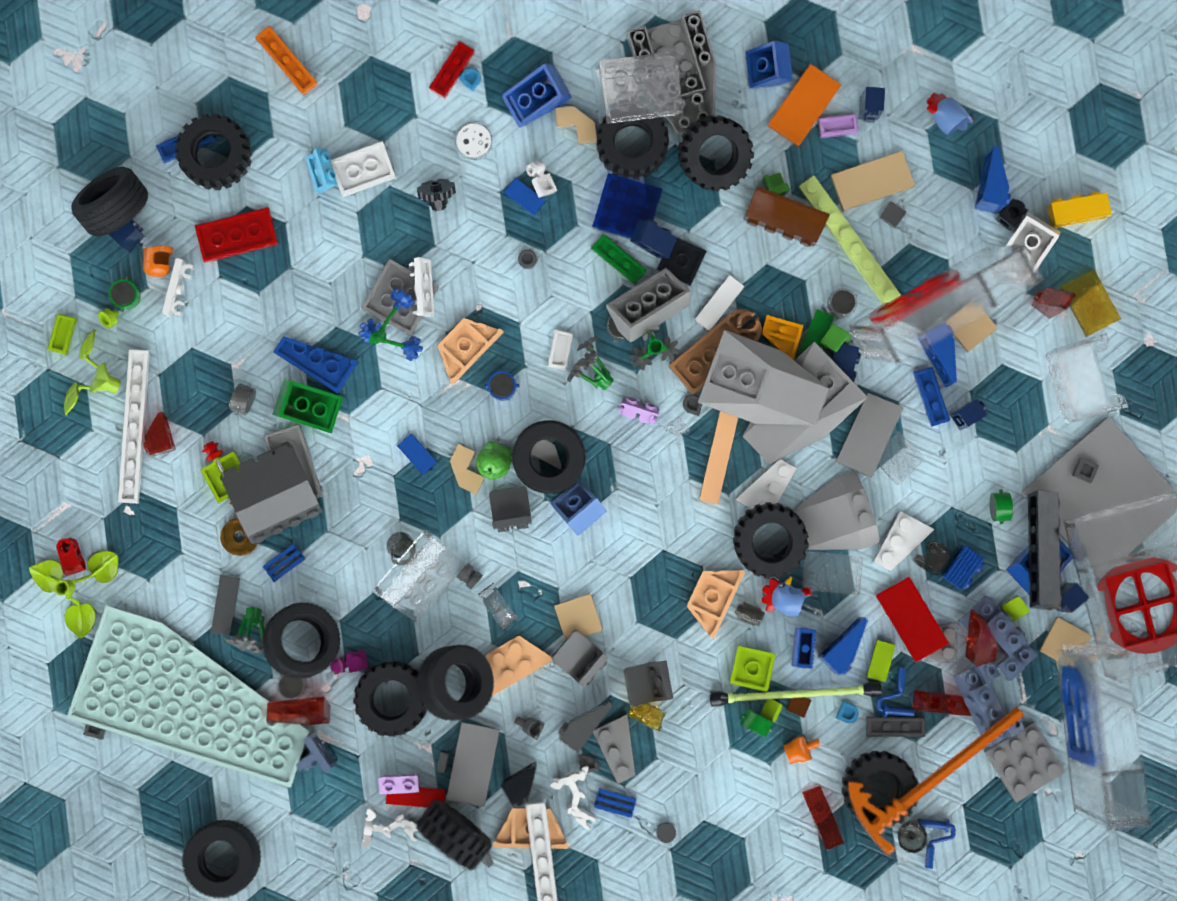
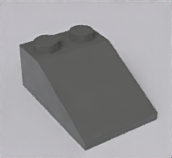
[558,700,613,753]

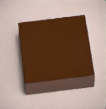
[786,697,812,718]

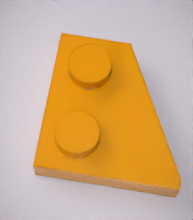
[761,315,804,360]

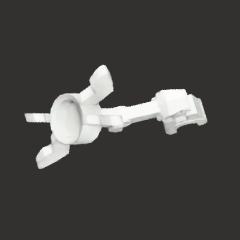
[550,766,597,830]
[362,806,418,848]

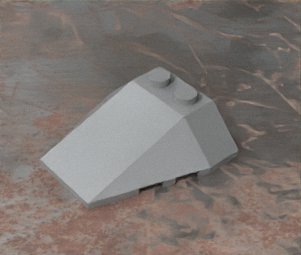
[793,471,880,550]

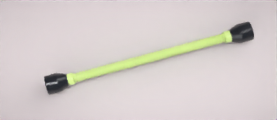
[710,681,882,707]

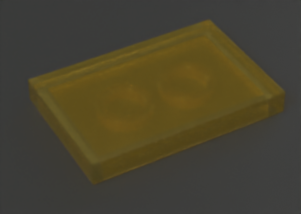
[1059,269,1121,337]

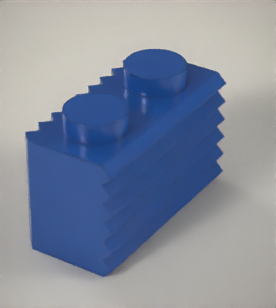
[941,545,985,590]
[792,628,816,669]

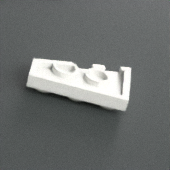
[735,459,797,509]
[873,511,935,571]

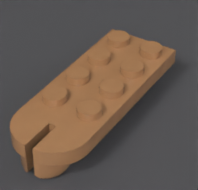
[668,309,762,395]

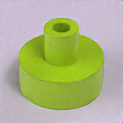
[98,308,119,329]

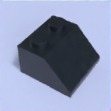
[500,761,537,806]

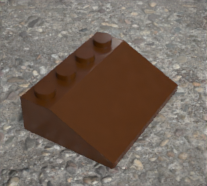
[743,186,830,247]

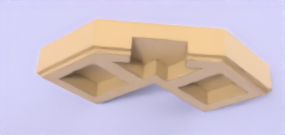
[555,106,597,144]
[450,444,485,495]

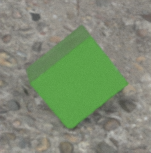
[762,173,790,196]
[820,324,852,352]

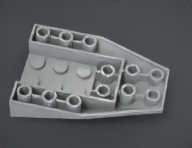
[627,10,716,135]
[698,330,830,425]
[742,342,868,464]

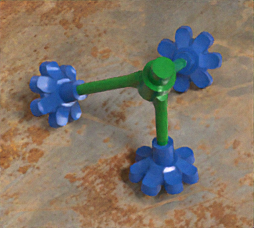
[358,288,423,361]

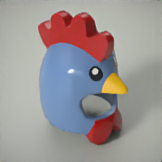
[927,93,974,135]
[761,577,813,617]

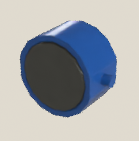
[485,371,519,401]

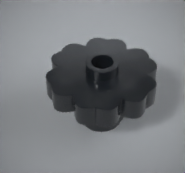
[417,179,456,211]

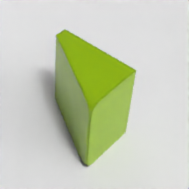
[1000,596,1030,622]
[760,699,783,722]

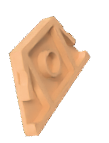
[437,318,504,385]
[686,570,745,639]
[485,636,552,696]
[493,807,568,849]

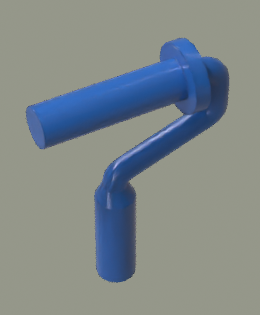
[877,668,914,717]
[917,818,956,869]

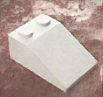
[995,212,1060,283]

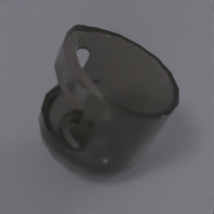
[386,532,418,567]
[913,541,951,576]

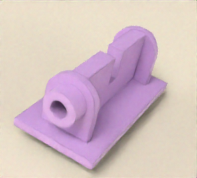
[619,397,660,425]
[378,773,419,794]

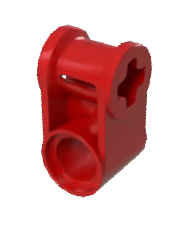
[56,538,86,576]

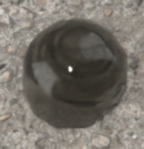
[897,820,927,853]

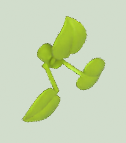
[64,329,121,416]
[29,551,118,639]

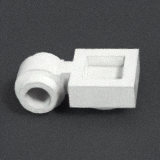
[526,161,557,198]

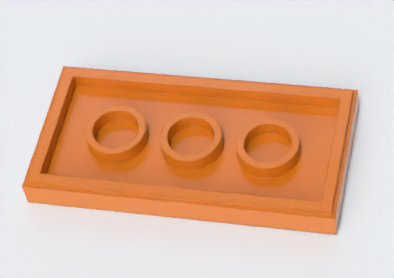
[768,64,841,147]

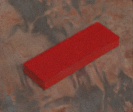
[429,41,475,99]
[386,787,446,808]

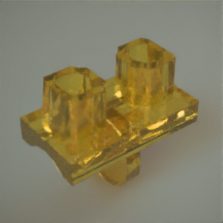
[629,703,666,731]

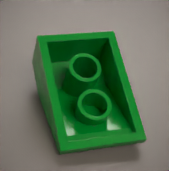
[272,378,343,434]

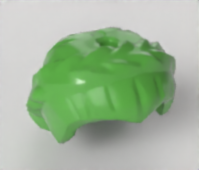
[476,441,512,480]

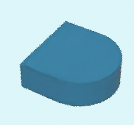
[458,68,481,92]
[836,701,859,723]

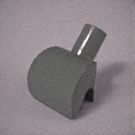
[514,717,545,740]

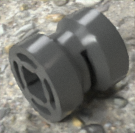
[456,563,483,590]

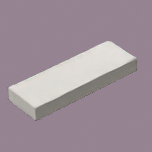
[694,275,745,332]

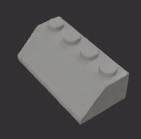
[606,268,691,343]

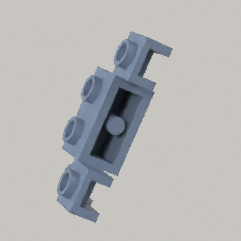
[958,596,1037,681]
[953,658,1025,747]

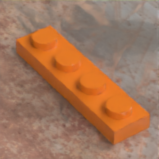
[255,26,318,96]

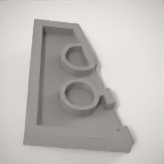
[593,714,635,784]

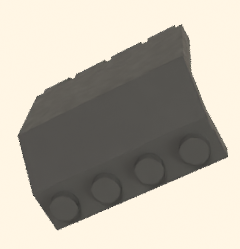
[221,443,323,544]

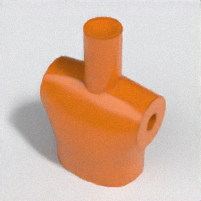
[783,735,821,764]

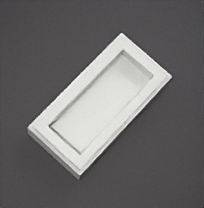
[547,330,574,371]

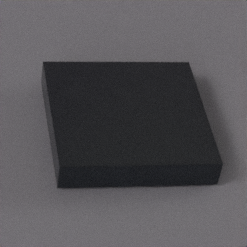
[656,238,707,286]

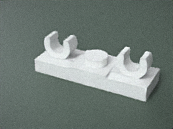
[409,257,435,317]
[162,258,195,318]

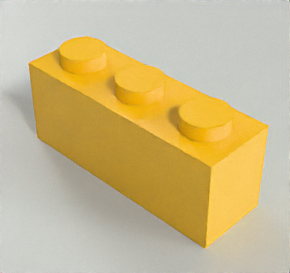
[1047,191,1112,228]

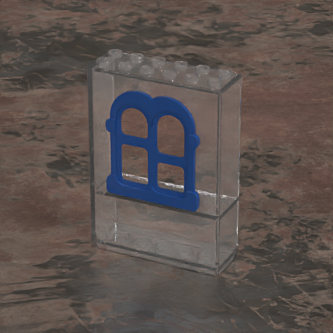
[1055,642,1149,831]

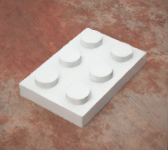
[330,141,396,197]

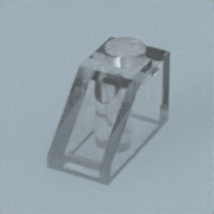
[478,583,518,630]

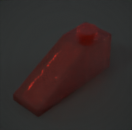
[1031,287,1076,319]
[965,609,998,667]
[912,690,971,716]
[266,696,331,725]
[802,785,845,851]

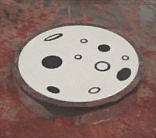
[455,122,493,160]

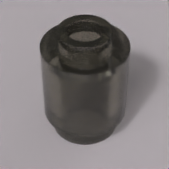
[734,601,765,626]

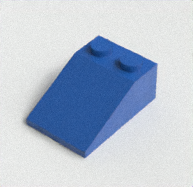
[501,63,572,128]
[975,146,1011,214]
[917,322,957,388]
[1006,541,1075,594]
[818,617,868,675]

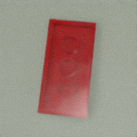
[195,207,278,263]
[876,577,950,663]

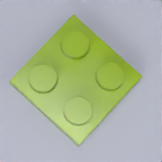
[729,645,776,692]

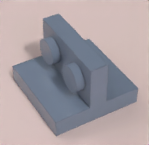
[295,733,337,773]

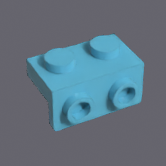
[305,148,338,193]

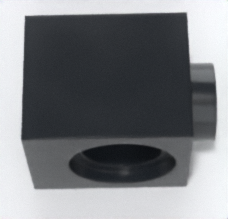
[995,198,1028,231]

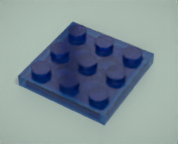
[592,173,663,239]

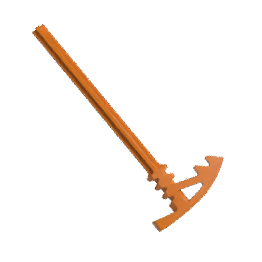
[848,707,1024,855]

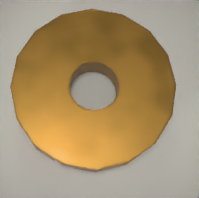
[220,518,258,556]

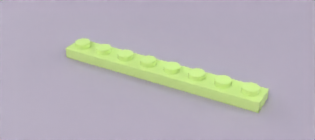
[798,176,901,304]

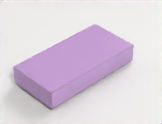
[818,114,859,138]

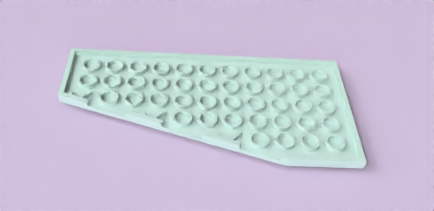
[66,605,310,788]

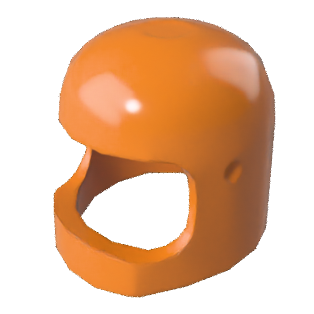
[143,246,173,277]

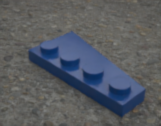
[273,336,359,394]

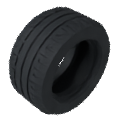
[71,167,148,237]
[262,602,341,679]

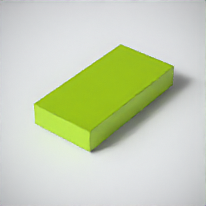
[47,313,78,355]
[866,640,896,682]

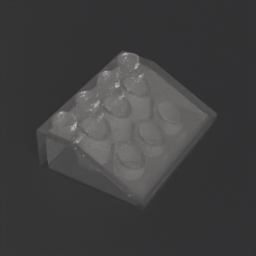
[599,51,683,124]
[374,530,467,623]

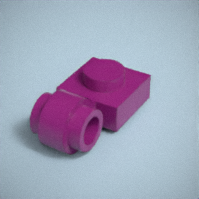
[330,649,369,675]

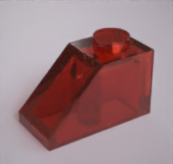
[143,412,176,456]

